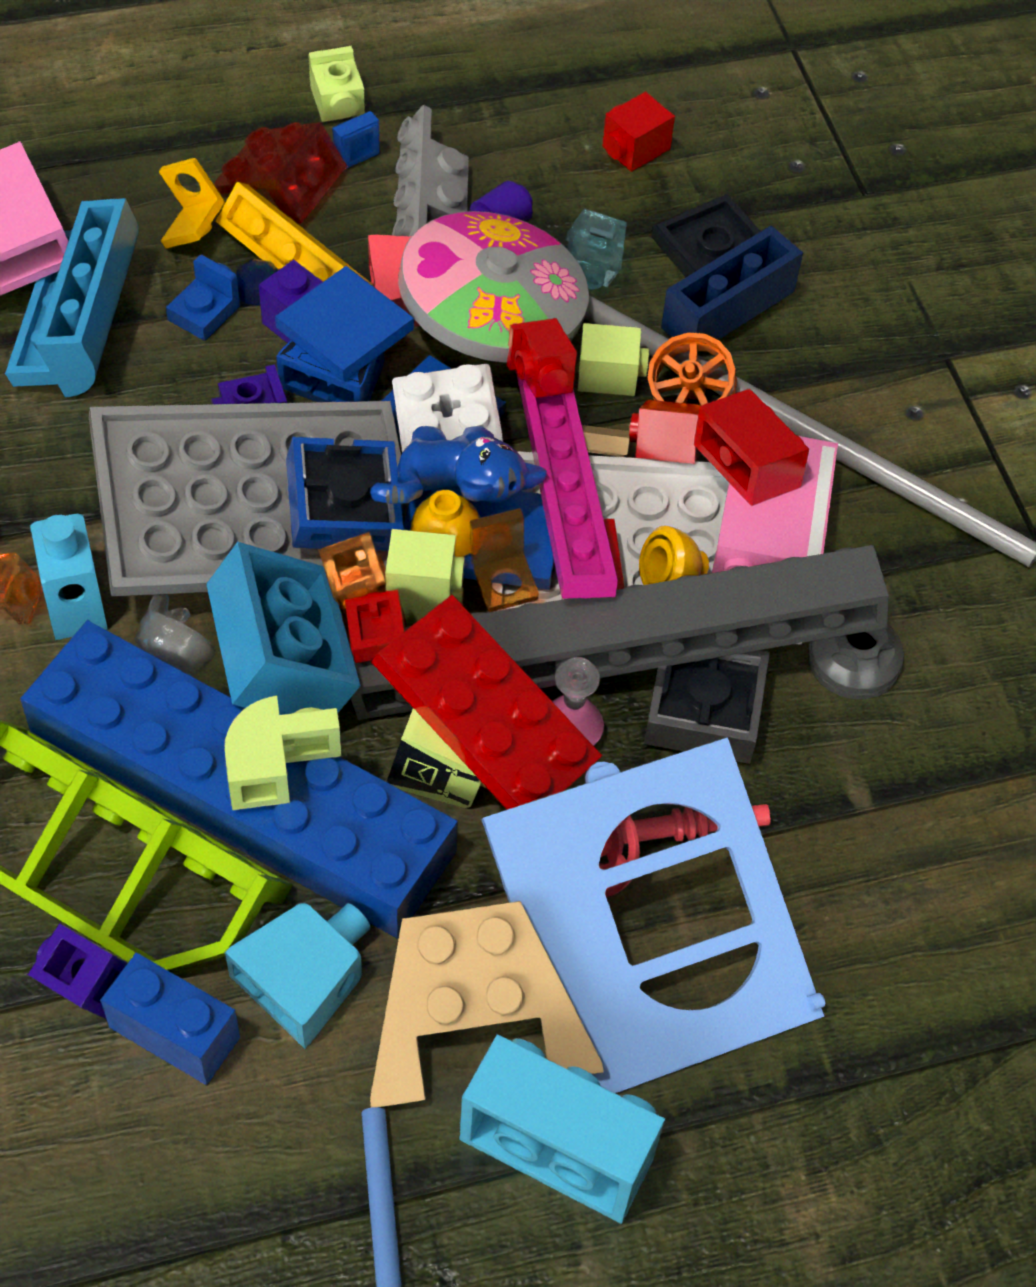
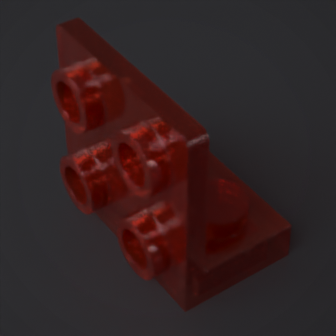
[213,122,347,224]

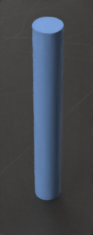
[361,1107,402,1287]

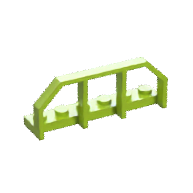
[0,720,293,972]

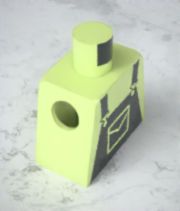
[387,708,488,808]

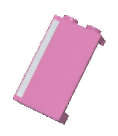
[712,436,838,573]

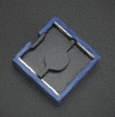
[286,437,404,551]

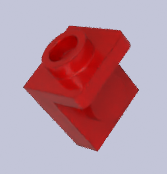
[345,589,407,663]

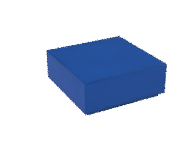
[332,111,380,170]

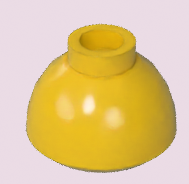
[410,490,483,557]
[639,526,709,585]

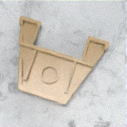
[370,901,604,1108]

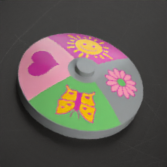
[398,211,589,362]

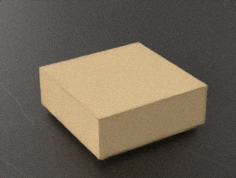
[582,425,630,457]

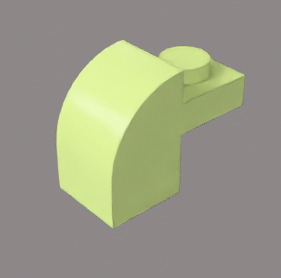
[225,696,341,810]

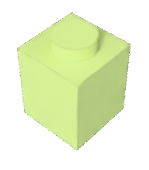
[578,323,649,396]

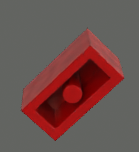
[693,389,809,506]

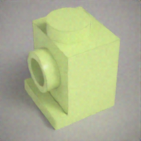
[309,46,365,122]

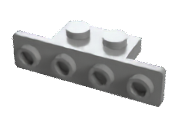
[392,105,469,236]

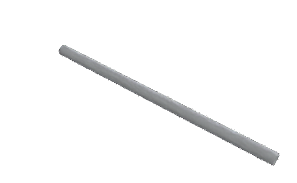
[584,295,1036,568]

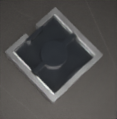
[644,650,770,764]

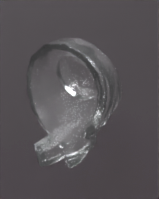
[134,594,217,676]

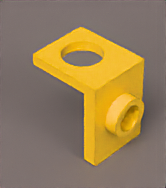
[159,158,225,249]

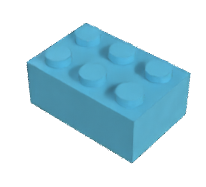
[460,1034,665,1224]

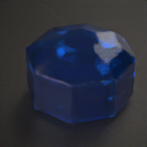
[236,259,279,305]

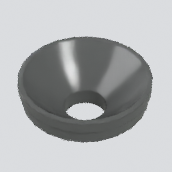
[807,624,904,699]

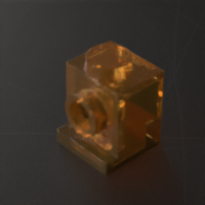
[319,532,386,615]

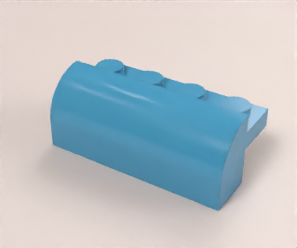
[5,198,139,397]

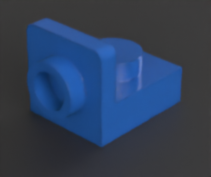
[166,255,240,341]

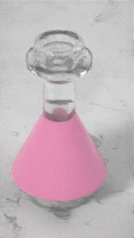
[552,657,604,746]

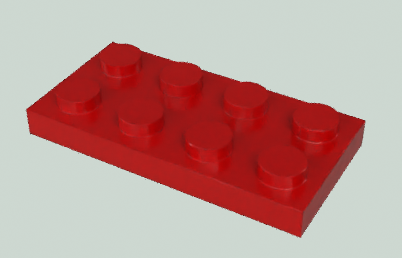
[371,595,603,810]

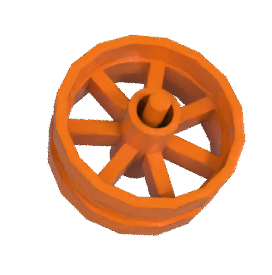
[647,333,737,405]

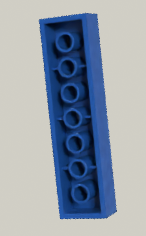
[20,620,458,939]

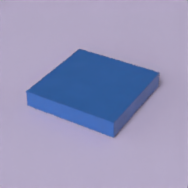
[275,266,414,382]

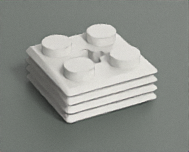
[392,364,503,453]

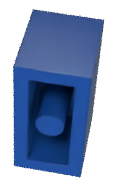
[101,952,240,1086]

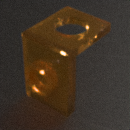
[469,509,539,612]

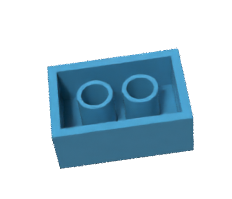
[206,542,360,715]

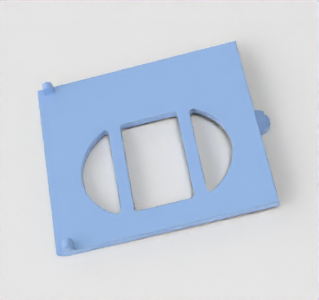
[481,737,825,1093]

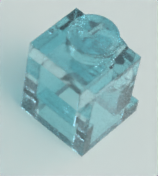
[566,209,627,289]

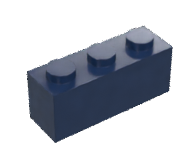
[661,226,803,353]

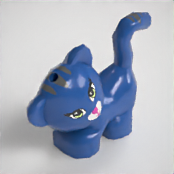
[370,426,547,504]

